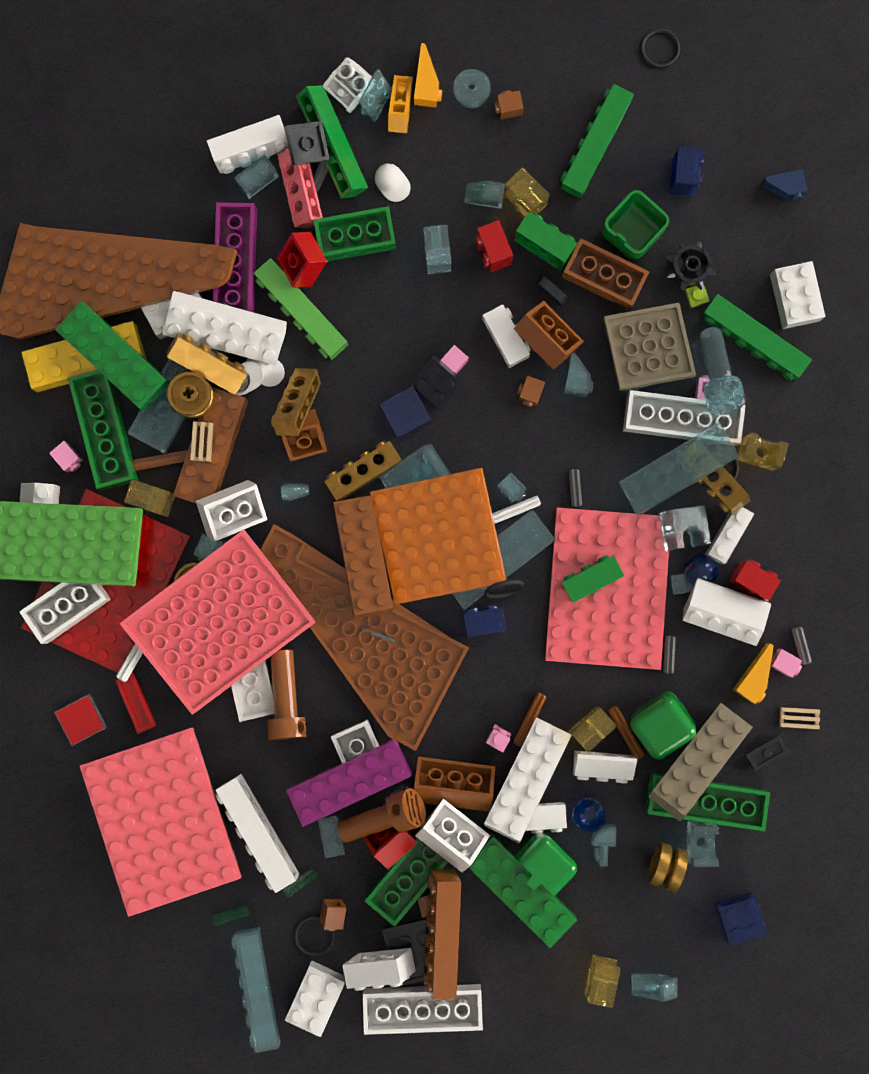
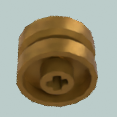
[167,372,214,418]
[648,842,688,893]

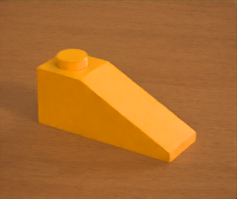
[414,43,442,108]
[388,75,413,133]
[733,643,773,704]

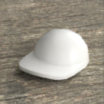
[375,163,410,202]
[246,358,285,387]
[230,361,264,396]

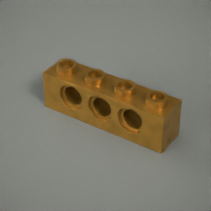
[271,368,321,436]
[681,440,750,515]
[325,441,402,501]

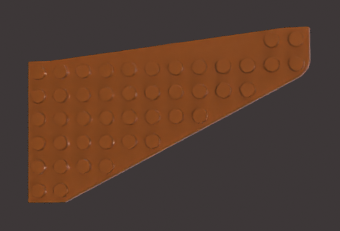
[0,223,237,339]
[261,525,469,751]

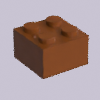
[282,409,327,461]

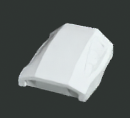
[323,57,376,113]

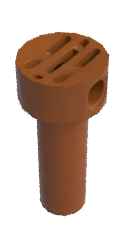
[267,650,307,740]
[337,788,426,843]

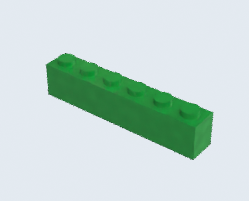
[560,84,634,199]
[296,86,368,198]
[701,294,812,381]

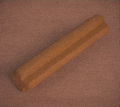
[133,450,188,471]
[513,693,546,747]
[608,706,644,759]

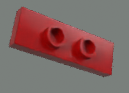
[115,673,157,734]

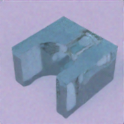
[423,225,452,274]
[659,506,711,551]
[687,821,719,867]

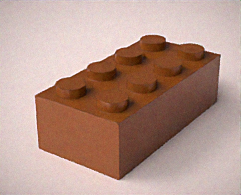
[562,238,649,311]
[414,757,495,812]

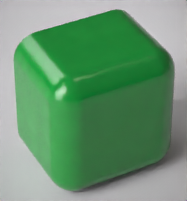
[602,190,669,261]
[630,691,696,760]
[515,832,577,897]

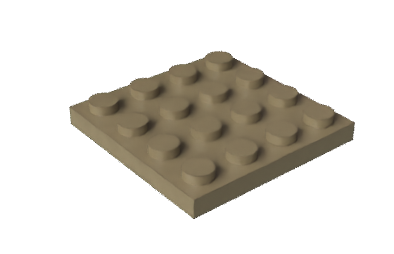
[604,303,696,391]

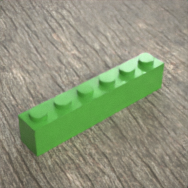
[254,258,348,360]

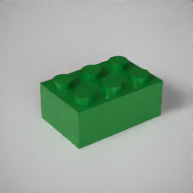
[514,212,577,272]

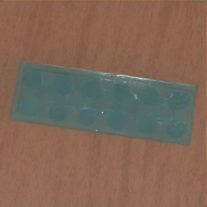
[619,422,739,516]
[452,510,556,610]

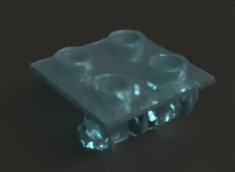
[359,69,392,122]

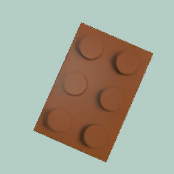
[513,301,584,370]

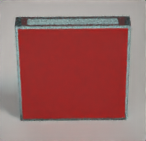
[54,694,107,746]

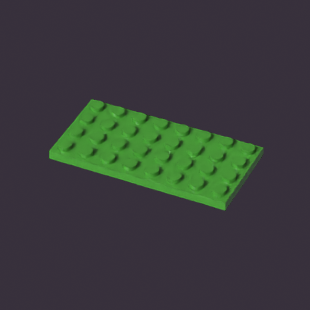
[0,501,143,587]

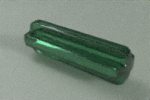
[283,868,318,898]
[212,905,250,926]

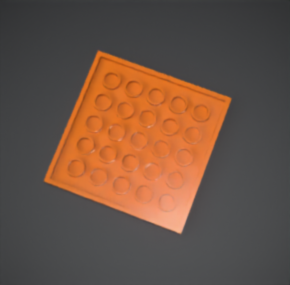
[370,468,506,604]

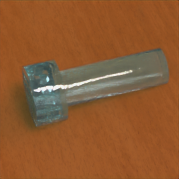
[699,327,746,415]

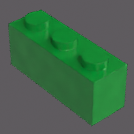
[561,554,625,603]

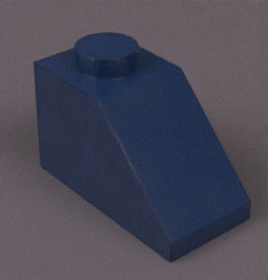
[761,169,808,201]

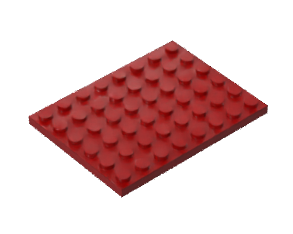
[21,489,191,673]

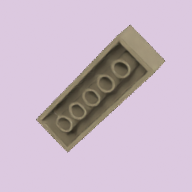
[648,703,753,821]

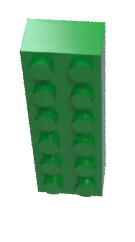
[55,301,170,411]
[68,370,139,491]
[645,772,770,831]
[469,833,577,948]
[365,837,448,927]

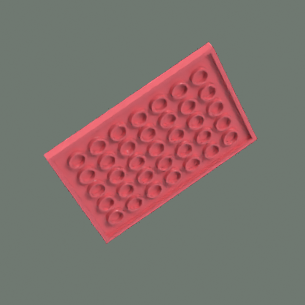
[545,508,671,670]
[120,529,316,715]
[80,727,242,917]

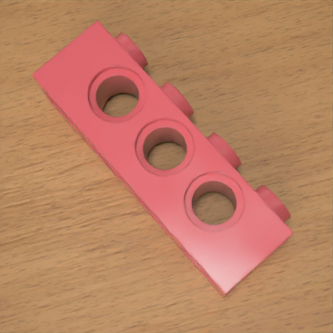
[277,149,323,229]

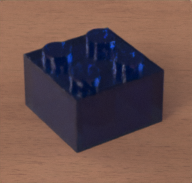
[670,145,704,196]
[463,605,506,638]
[714,893,768,946]

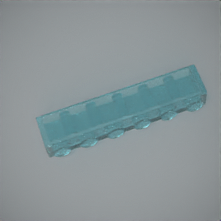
[232,927,280,1053]

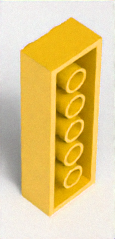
[22,321,146,392]

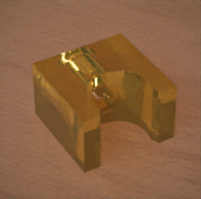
[504,167,550,217]
[737,432,789,471]
[124,479,175,517]
[568,706,617,752]
[585,954,621,1008]

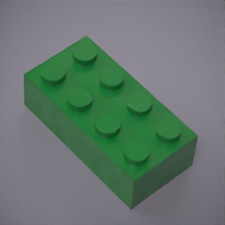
[314,206,396,261]

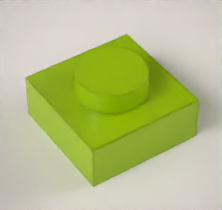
[685,283,709,308]

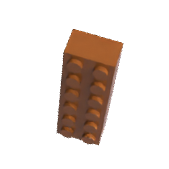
[173,387,248,504]
[333,496,393,619]
[423,869,461,1000]

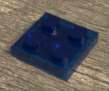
[380,386,431,438]

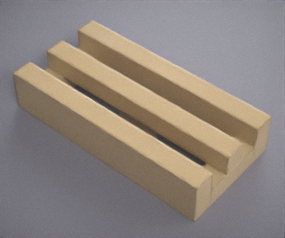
[190,422,214,462]
[779,707,820,729]

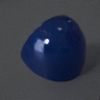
[685,555,719,586]
[572,798,607,833]

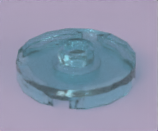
[453,69,491,108]

